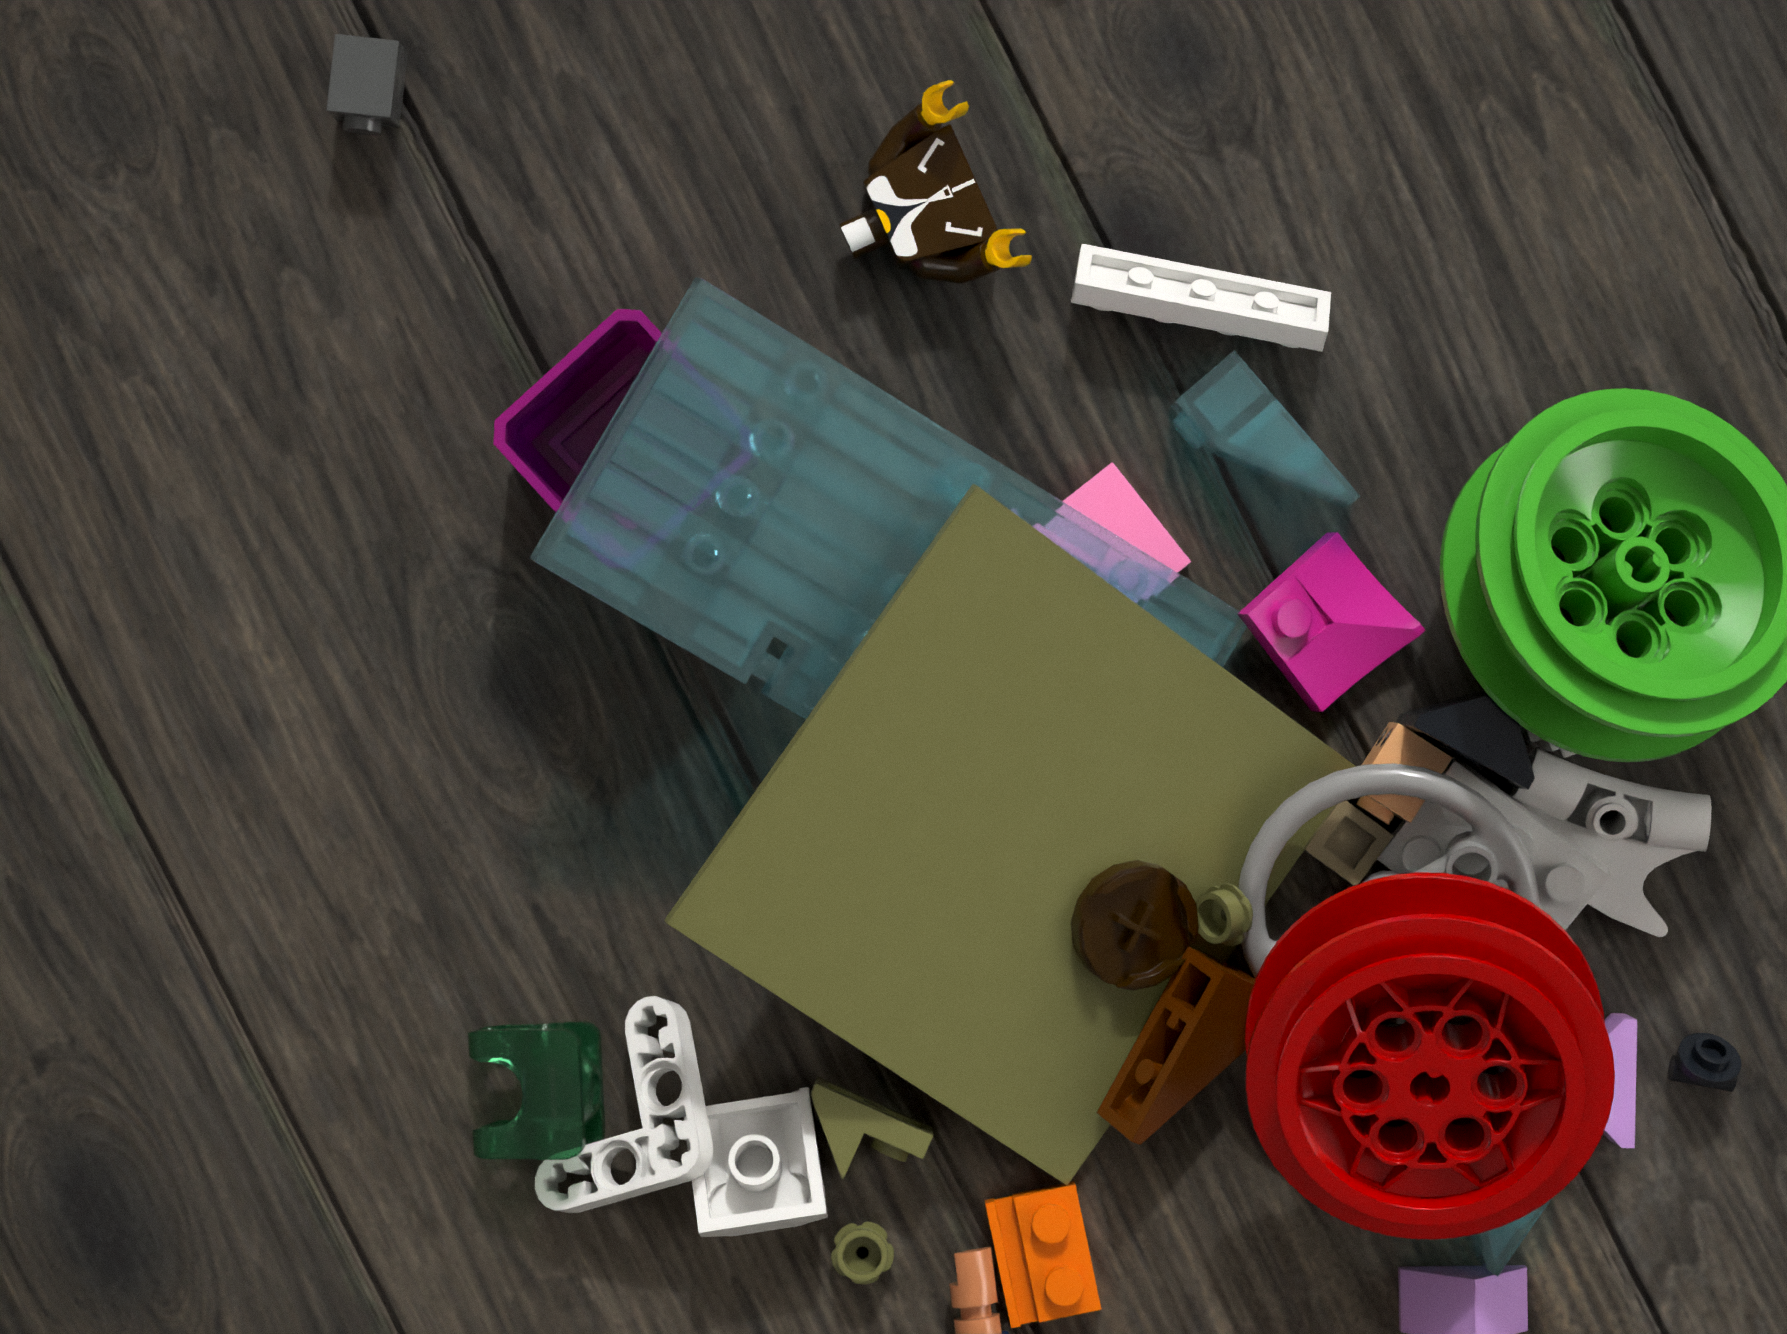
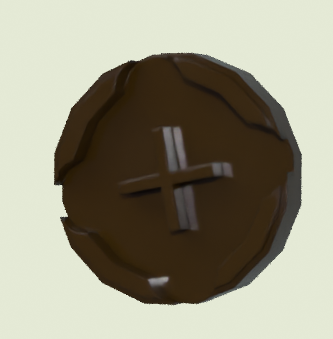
[1071,860,1199,991]

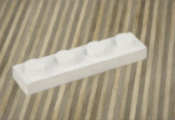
[1071,244,1331,352]

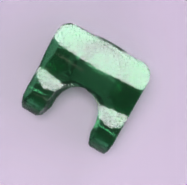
[468,1021,605,1160]

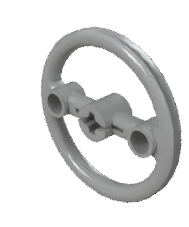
[1239,763,1539,1027]

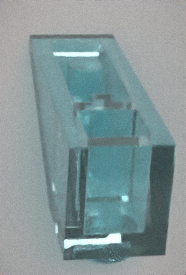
[1171,350,1360,508]

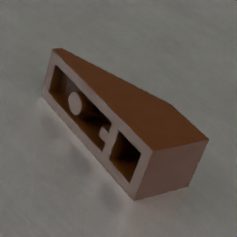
[1097,946,1255,1145]

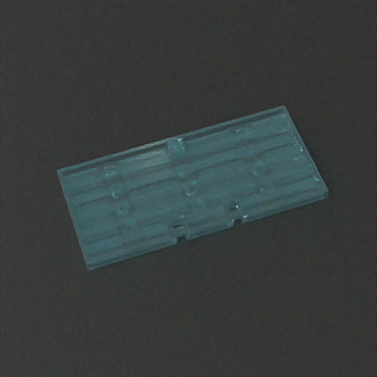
[530,277,1247,719]

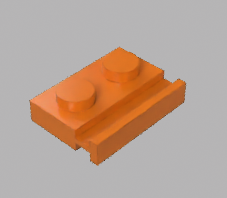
[985,1181,1102,1328]

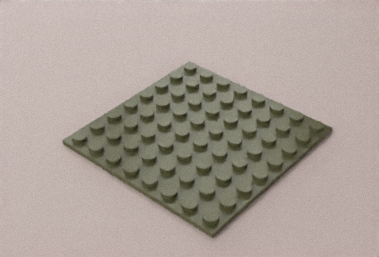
[664,484,1356,1185]

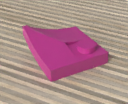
[1238,532,1426,712]

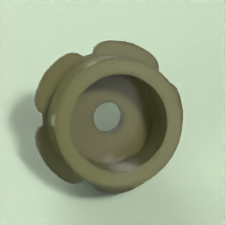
[1196,883,1253,946]
[831,1221,894,1284]

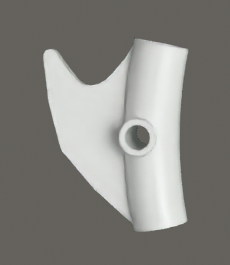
[1510,747,1711,937]

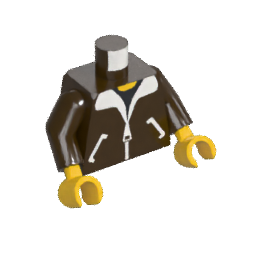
[839,80,1032,284]

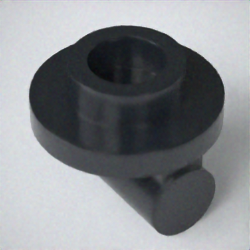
[1668,1033,1742,1092]

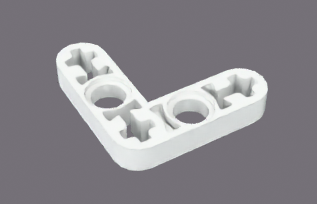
[535,996,713,1213]

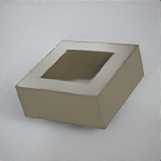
[1303,800,1394,886]

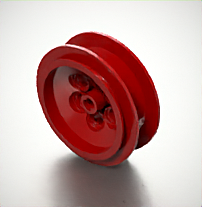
[1245,872,1615,1240]

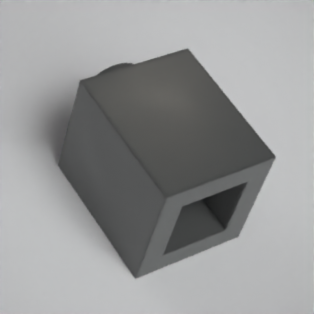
[326,34,408,136]

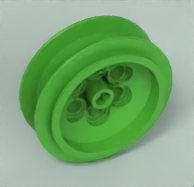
[1440,388,1787,762]

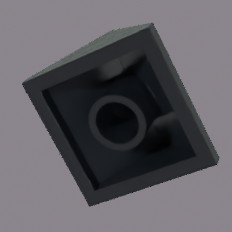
[1396,690,1535,790]

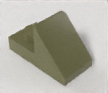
[811,1076,933,1179]

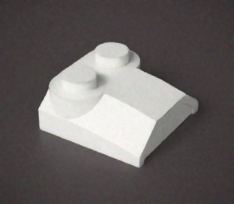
[683,1087,828,1237]

